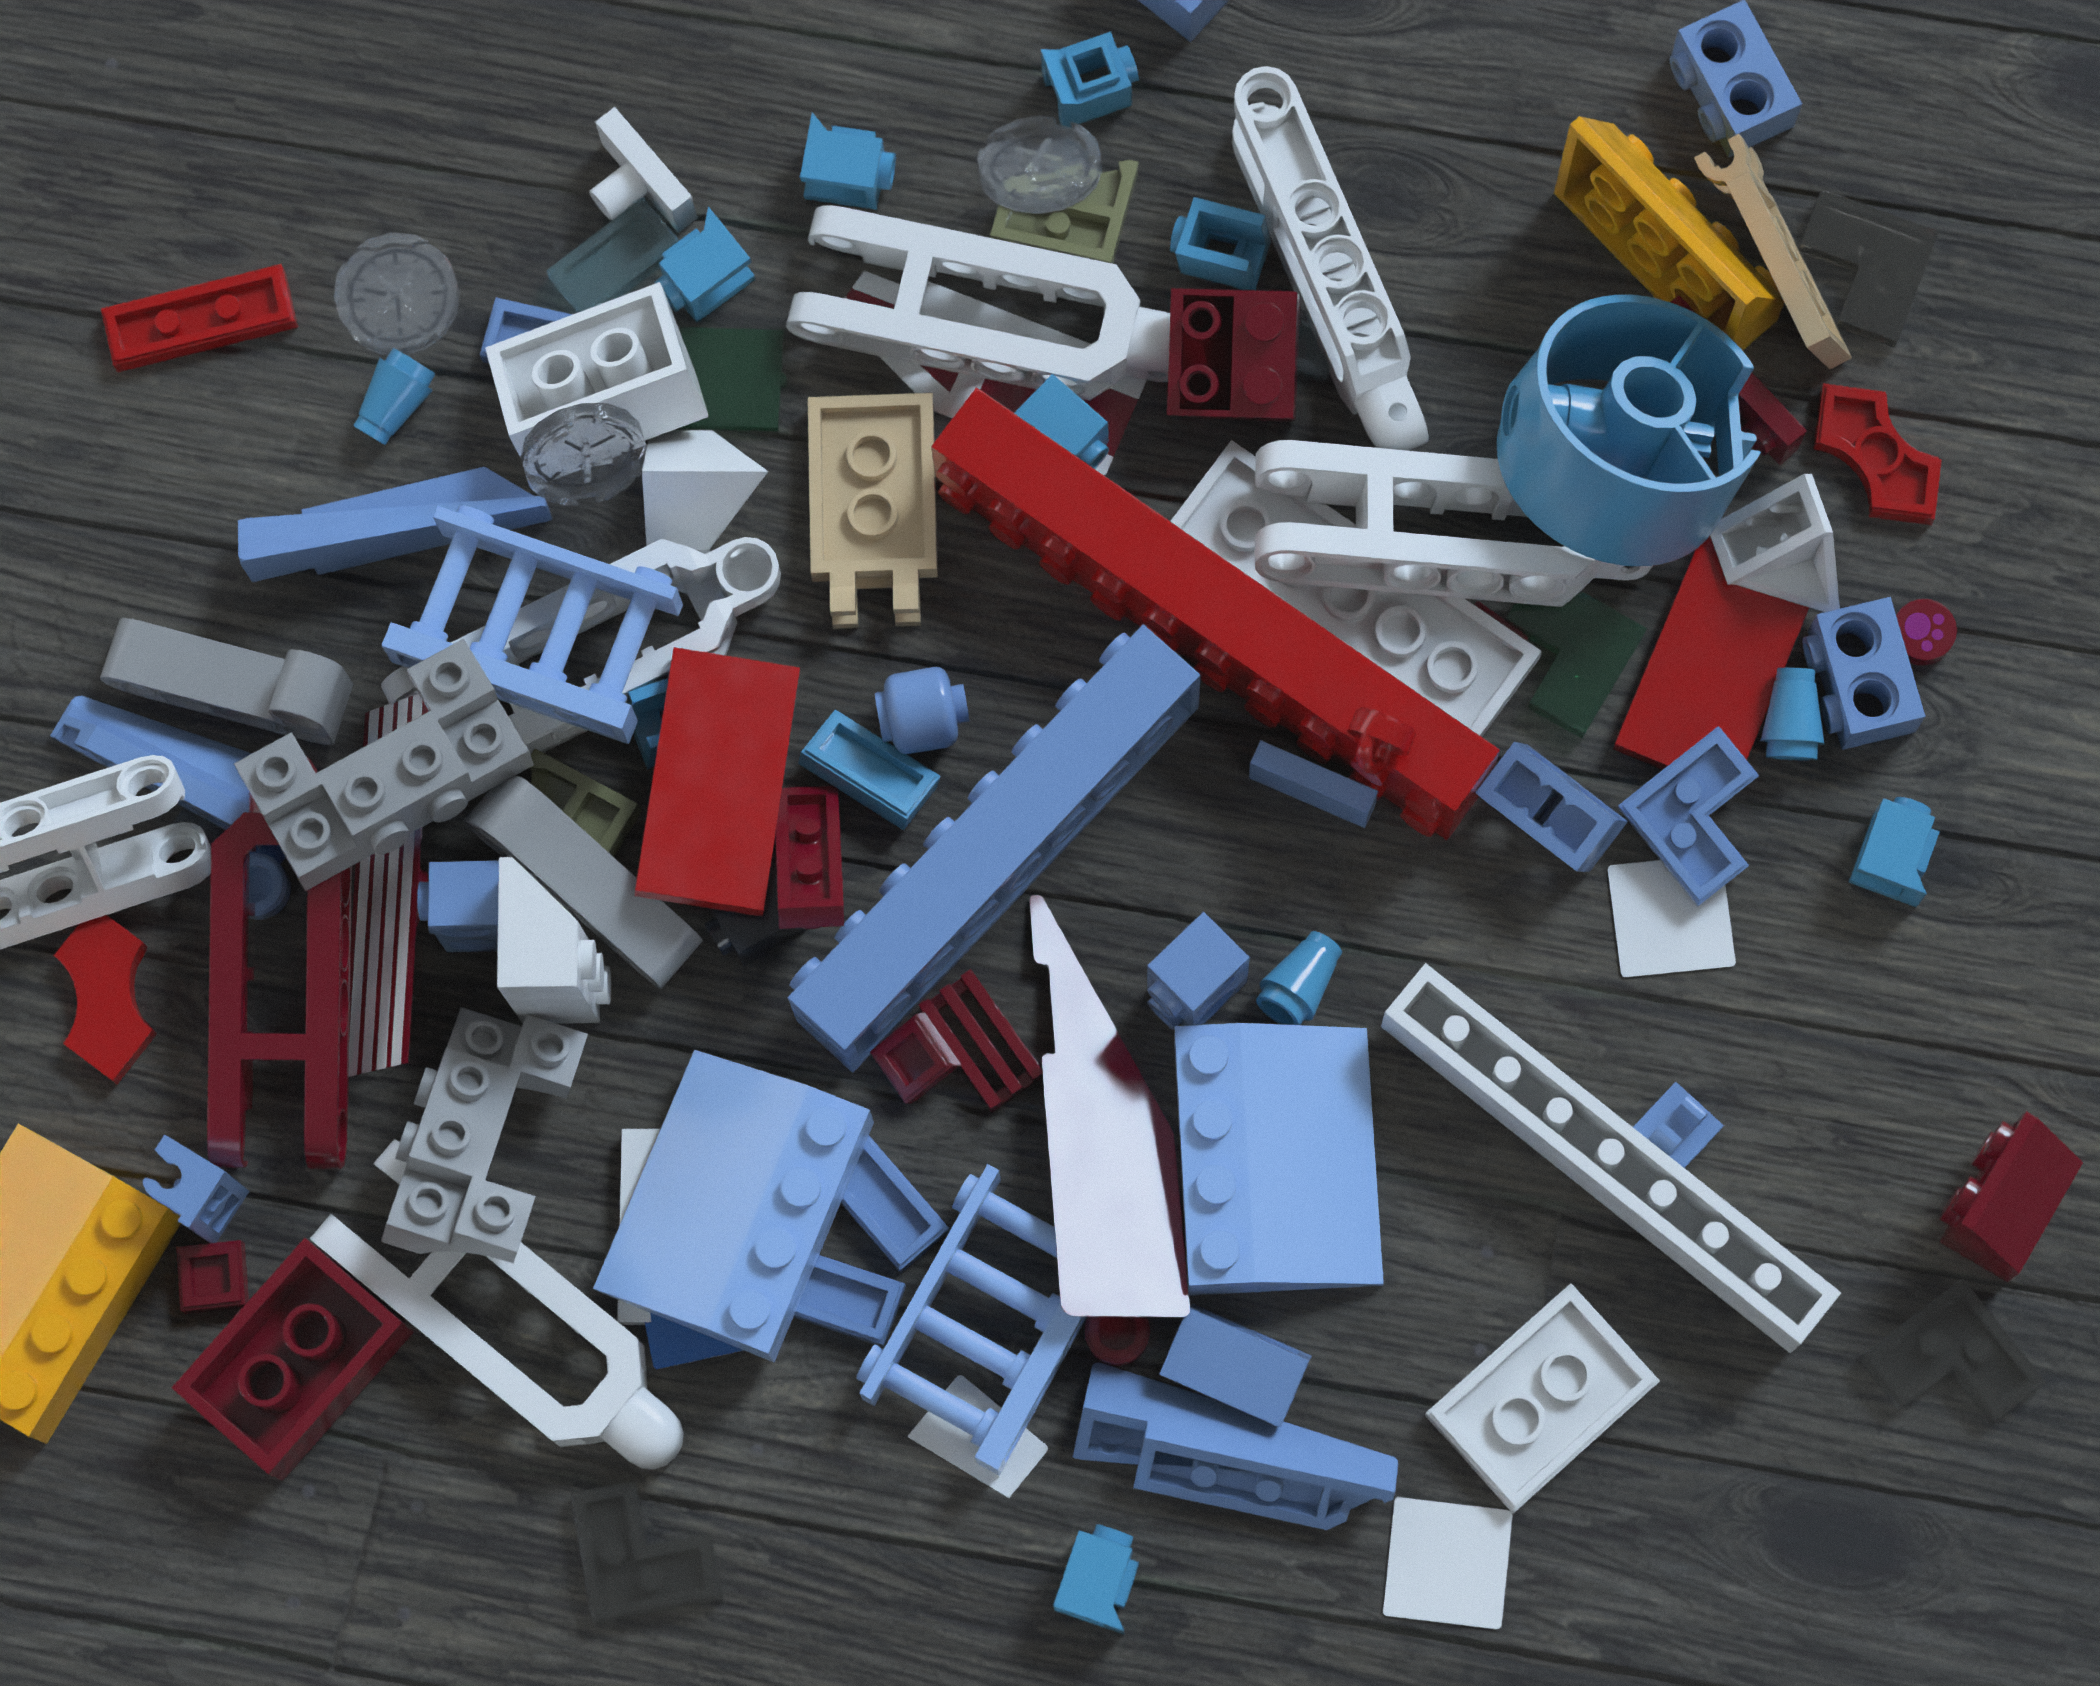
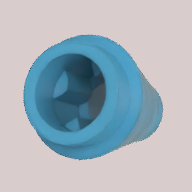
[353,348,436,445]
[1760,668,1825,760]
[1256,931,1342,1025]

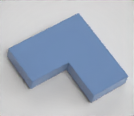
[1617,726,1759,907]

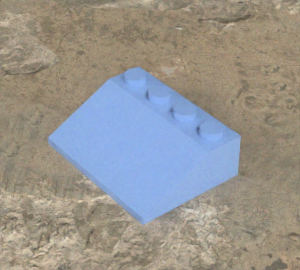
[1174,1023,1383,1296]
[593,1050,874,1362]

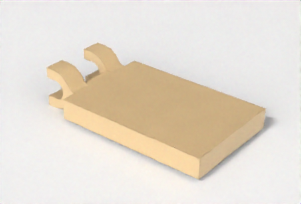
[1694,134,1852,369]
[808,393,938,629]

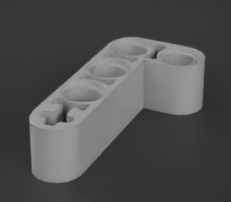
[100,618,353,745]
[463,776,703,989]

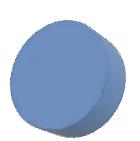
[249,853,291,920]

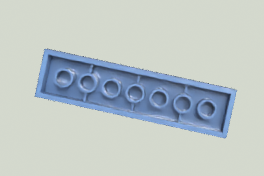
[788,624,1200,1073]

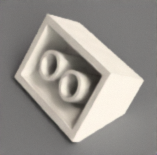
[485,282,709,482]
[497,857,611,1023]

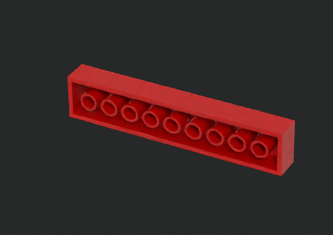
[931,387,1500,840]

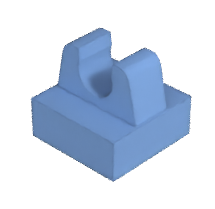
[1633,1082,1724,1168]

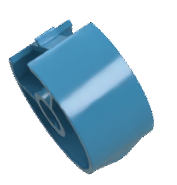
[1497,295,1761,566]

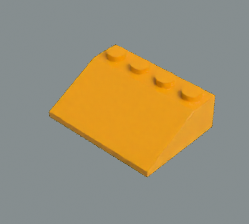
[1554,116,1784,351]
[0,1123,181,1444]

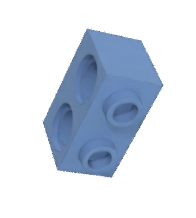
[1670,0,1802,157]
[1803,597,1925,750]
[1475,742,1628,872]
[418,861,499,952]
[1147,912,1250,1030]

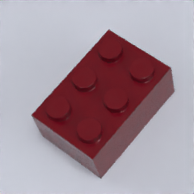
[171,1238,414,1481]

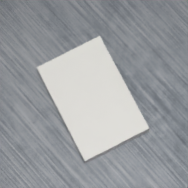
[1425,1283,1660,1513]

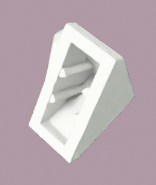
[642,430,768,554]
[1710,474,1840,612]

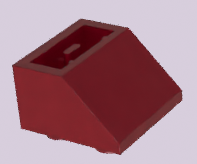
[1167,288,1300,422]
[1939,1111,2083,1283]

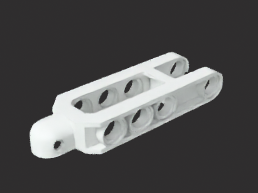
[1232,66,1429,451]
[786,205,1170,400]
[1255,440,1653,607]
[381,537,781,755]
[0,755,211,949]
[310,1139,683,1469]

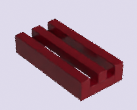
[918,969,1043,1113]

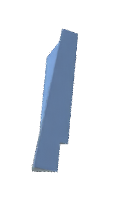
[238,467,552,582]
[50,696,262,849]
[1073,1363,1398,1530]

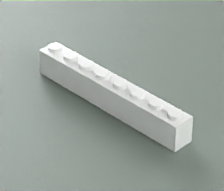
[1381,963,1841,1353]

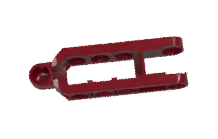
[207,757,352,1169]

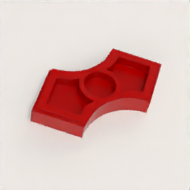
[1813,383,1942,525]
[54,915,157,1085]

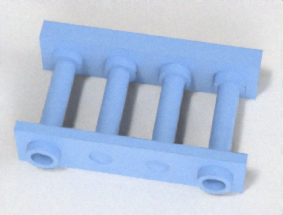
[381,505,683,744]
[856,1164,1088,1476]

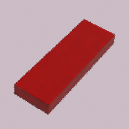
[101,264,298,372]

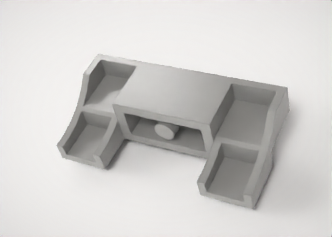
[234,638,534,891]
[381,1007,588,1263]

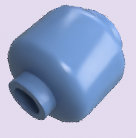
[875,667,970,754]

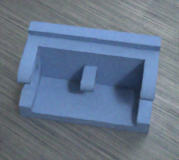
[143,1135,249,1243]
[1160,1304,1312,1427]

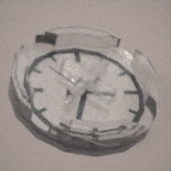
[977,116,1102,214]
[334,232,460,355]
[520,403,647,506]

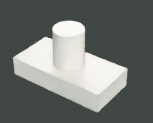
[589,107,697,233]

